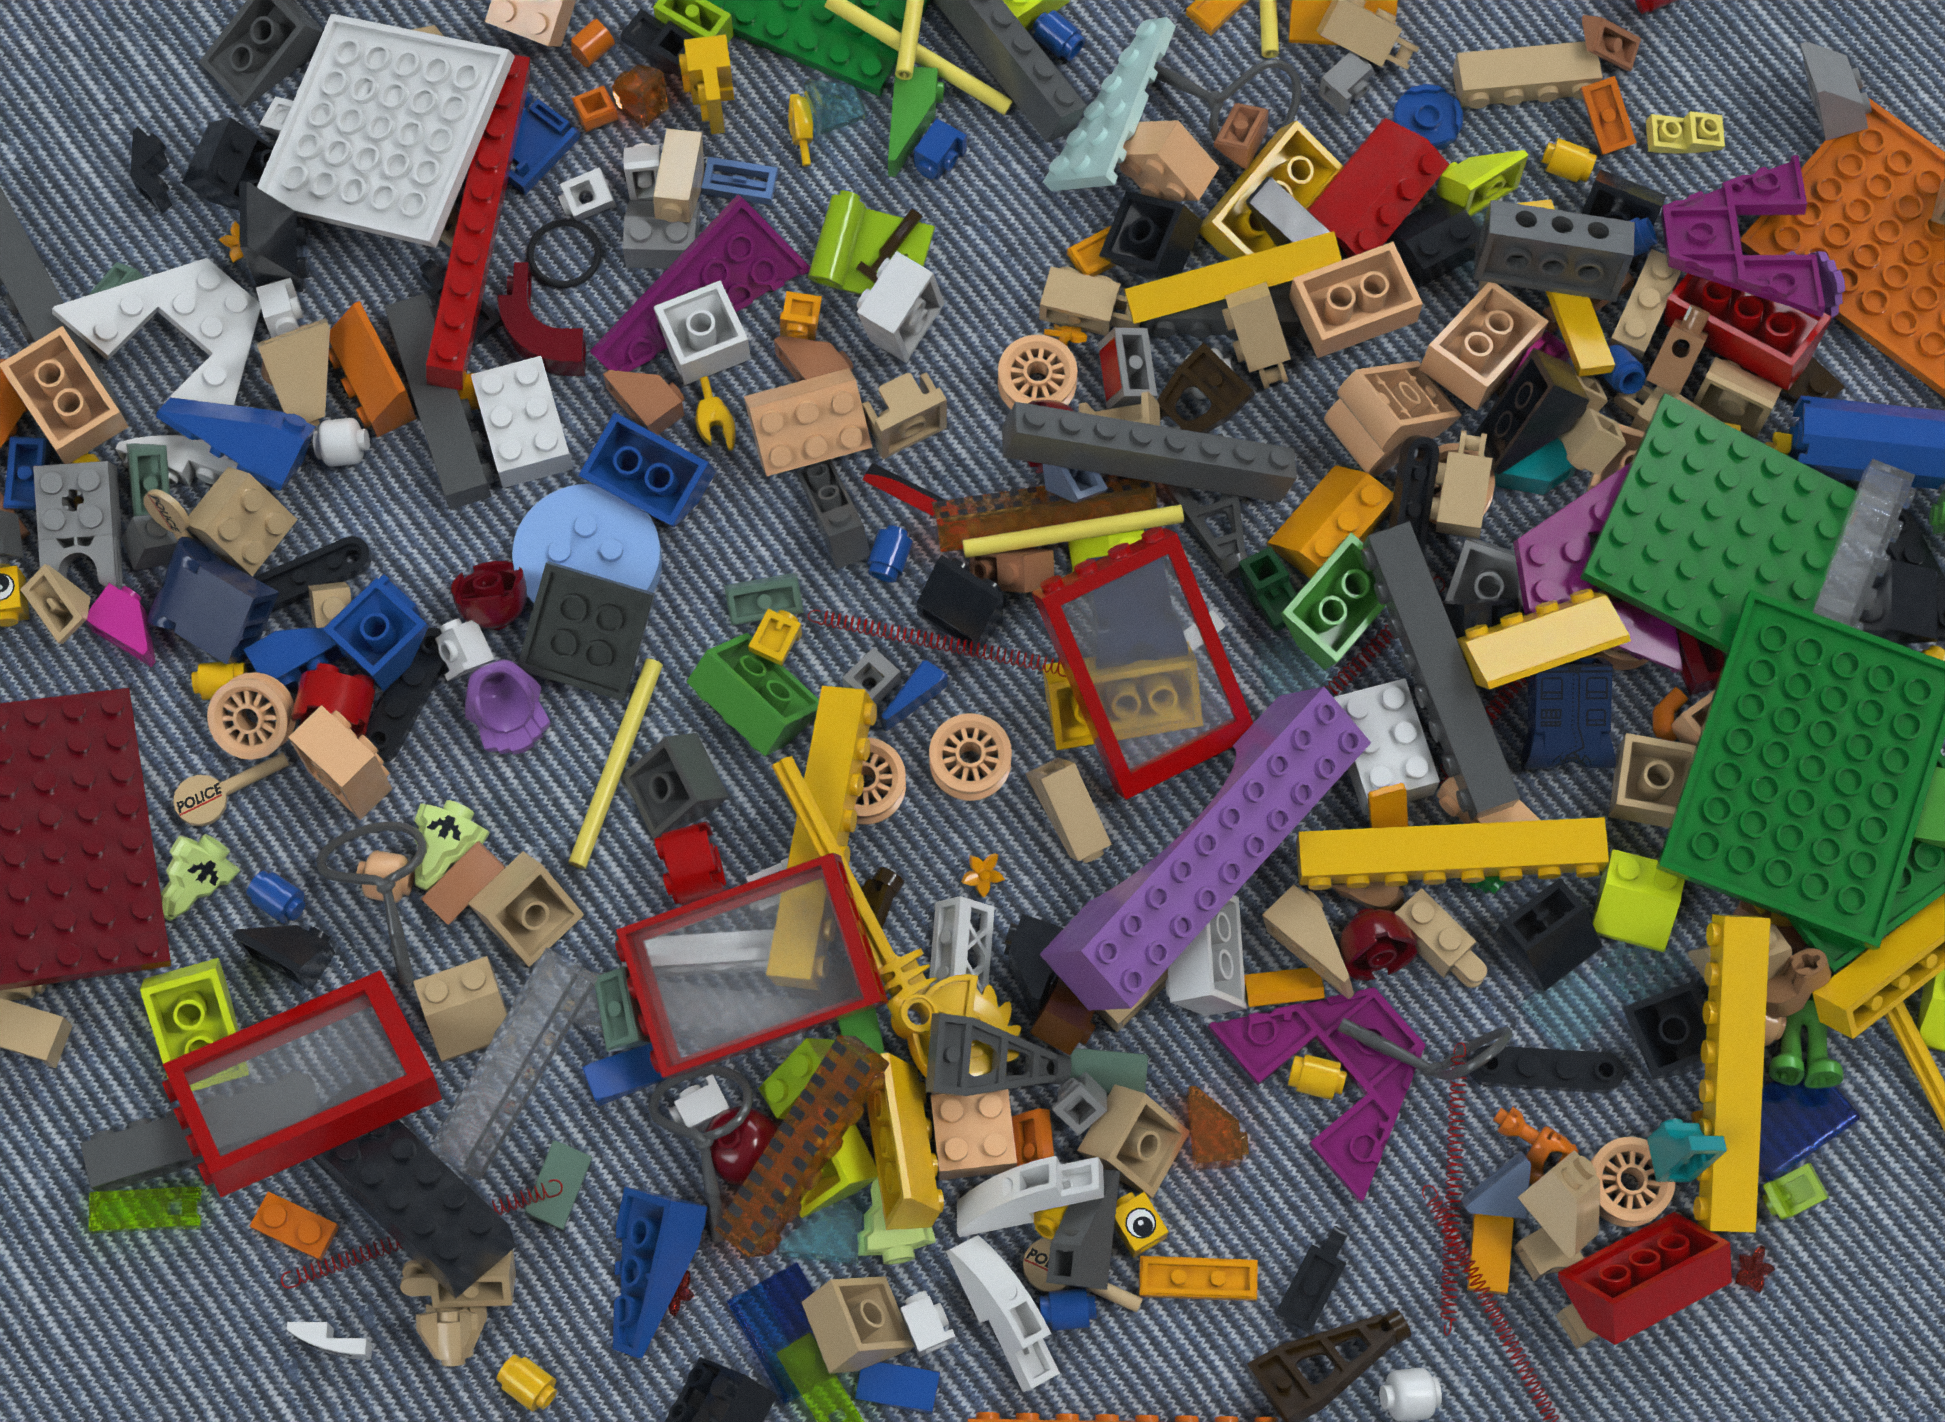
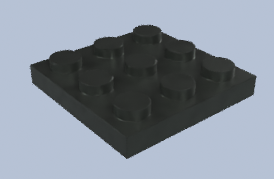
[517,561,655,701]

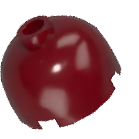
[451,561,527,630]
[1339,909,1418,981]
[704,1106,782,1187]

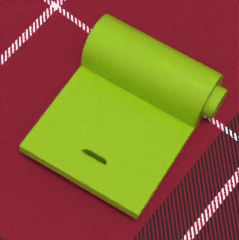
[808,190,935,295]

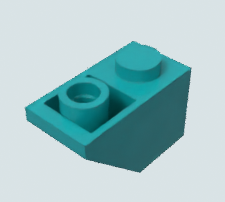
[1494,437,1576,495]

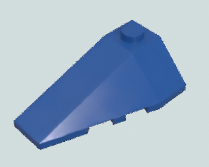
[156,397,316,491]
[613,1187,707,1358]

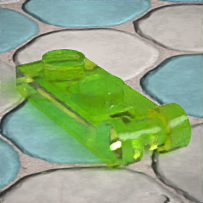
[88,1187,202,1234]
[776,1332,864,1422]

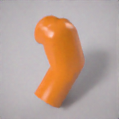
[1652,687,1689,741]

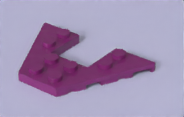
[1661,155,1825,317]
[1513,462,1683,673]
[1208,987,1426,1204]

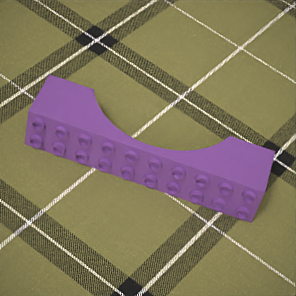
[1040,687,1371,1010]

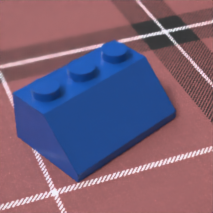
[578,412,716,527]

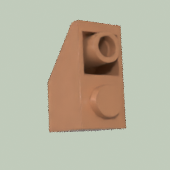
[969,548,1054,593]

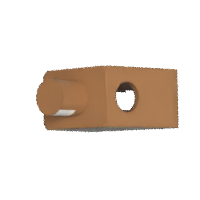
[1646,305,1710,395]

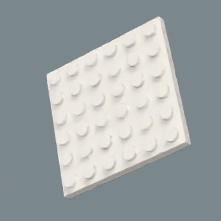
[257,14,515,248]

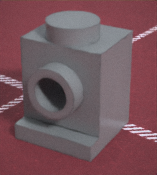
[1318,51,1374,116]
[842,647,901,705]
[1052,1071,1107,1135]

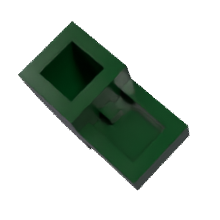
[1239,546,1297,632]

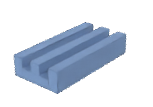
[701,157,778,205]

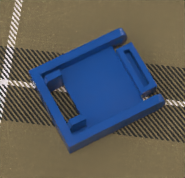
[508,91,581,195]

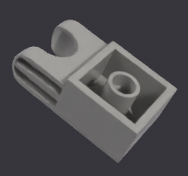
[33,461,123,589]

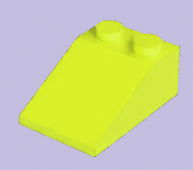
[140,958,250,1092]

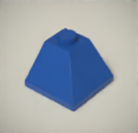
[323,578,429,692]

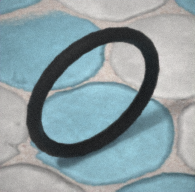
[526,219,602,288]

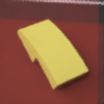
[1646,111,1725,154]

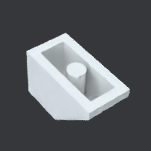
[624,143,661,201]

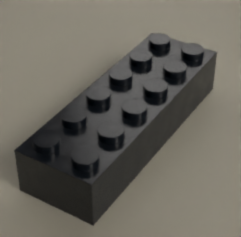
[311,1080,516,1299]

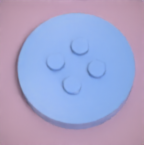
[512,484,662,608]

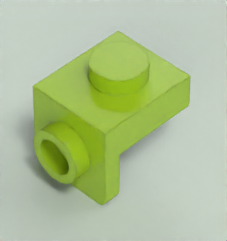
[1762,1163,1829,1220]

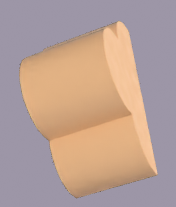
[1324,361,1462,477]

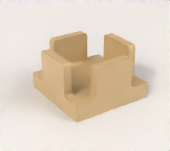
[862,372,947,459]

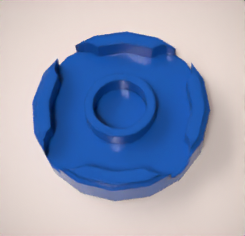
[1393,84,1463,150]

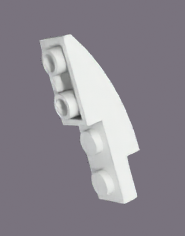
[115,435,267,489]
[957,1156,1104,1237]
[946,1235,1060,1392]

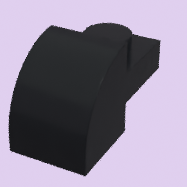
[620,9,695,74]

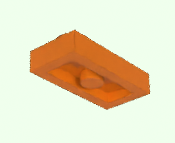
[1580,76,1637,155]
[1012,1108,1054,1166]
[250,1191,340,1261]

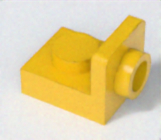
[748,608,802,666]

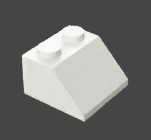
[653,280,751,385]

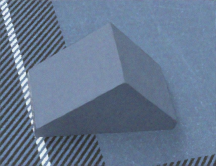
[1043,464,1108,503]
[1461,1151,1531,1219]

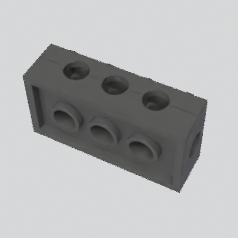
[1474,200,1635,302]

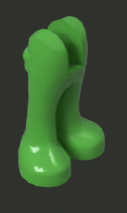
[1769,993,1843,1089]

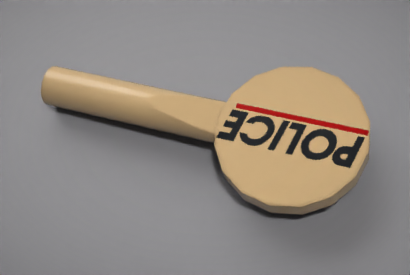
[143,489,193,541]
[173,752,289,826]
[1022,1238,1143,1313]

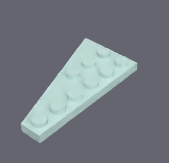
[1043,17,1176,191]

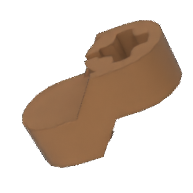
[1331,882,1404,912]
[1766,948,1831,1017]

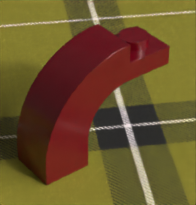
[498,262,587,376]

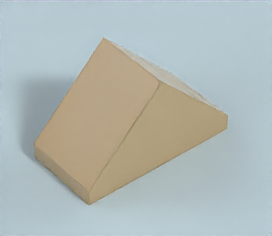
[20,564,91,644]

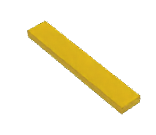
[1517,199,1615,377]
[1124,231,1342,324]

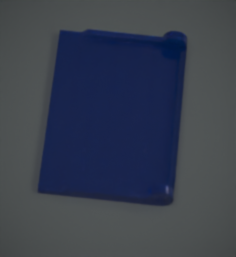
[1759,1058,1860,1181]
[727,1262,840,1405]

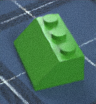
[1280,532,1386,670]
[687,633,819,756]

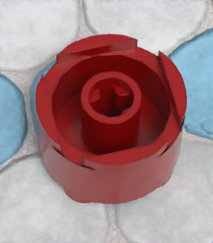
[291,663,375,739]
[654,821,726,906]

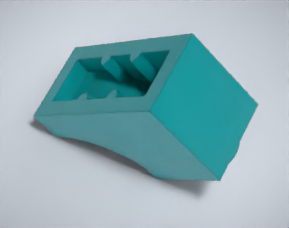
[1647,1119,1727,1182]

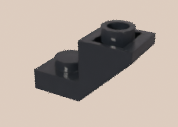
[130,127,172,214]

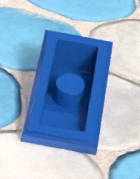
[3,437,52,510]
[881,660,948,731]
[582,1043,668,1107]
[855,1362,940,1415]

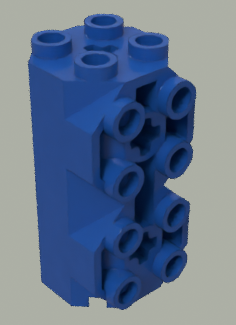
[1787,396,1945,495]

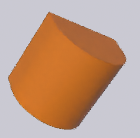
[571,18,615,68]
[572,85,619,132]

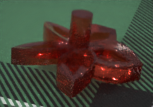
[1735,1245,1775,1293]
[669,1270,695,1317]

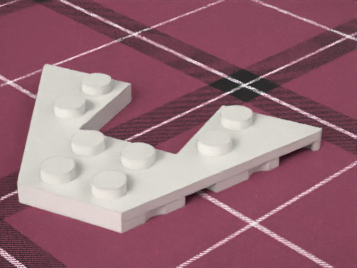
[52,258,261,405]

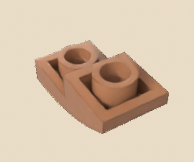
[421,841,505,925]

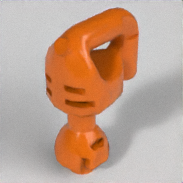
[1493,1106,1579,1185]

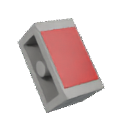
[1098,328,1157,409]

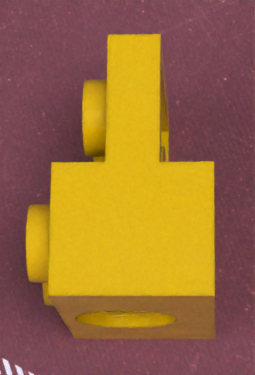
[679,34,735,134]

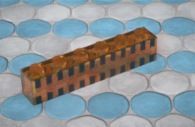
[932,475,1157,552]
[714,1035,890,1258]

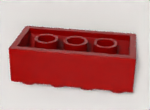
[1307,118,1450,258]
[1663,273,1832,391]
[1558,1212,1732,1345]

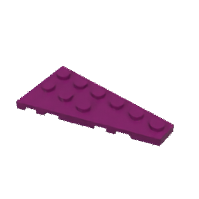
[589,195,810,372]

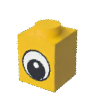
[0,565,30,627]
[1114,1192,1169,1258]

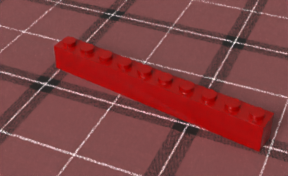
[426,54,530,391]

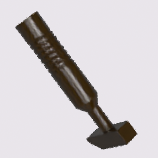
[856,208,923,284]

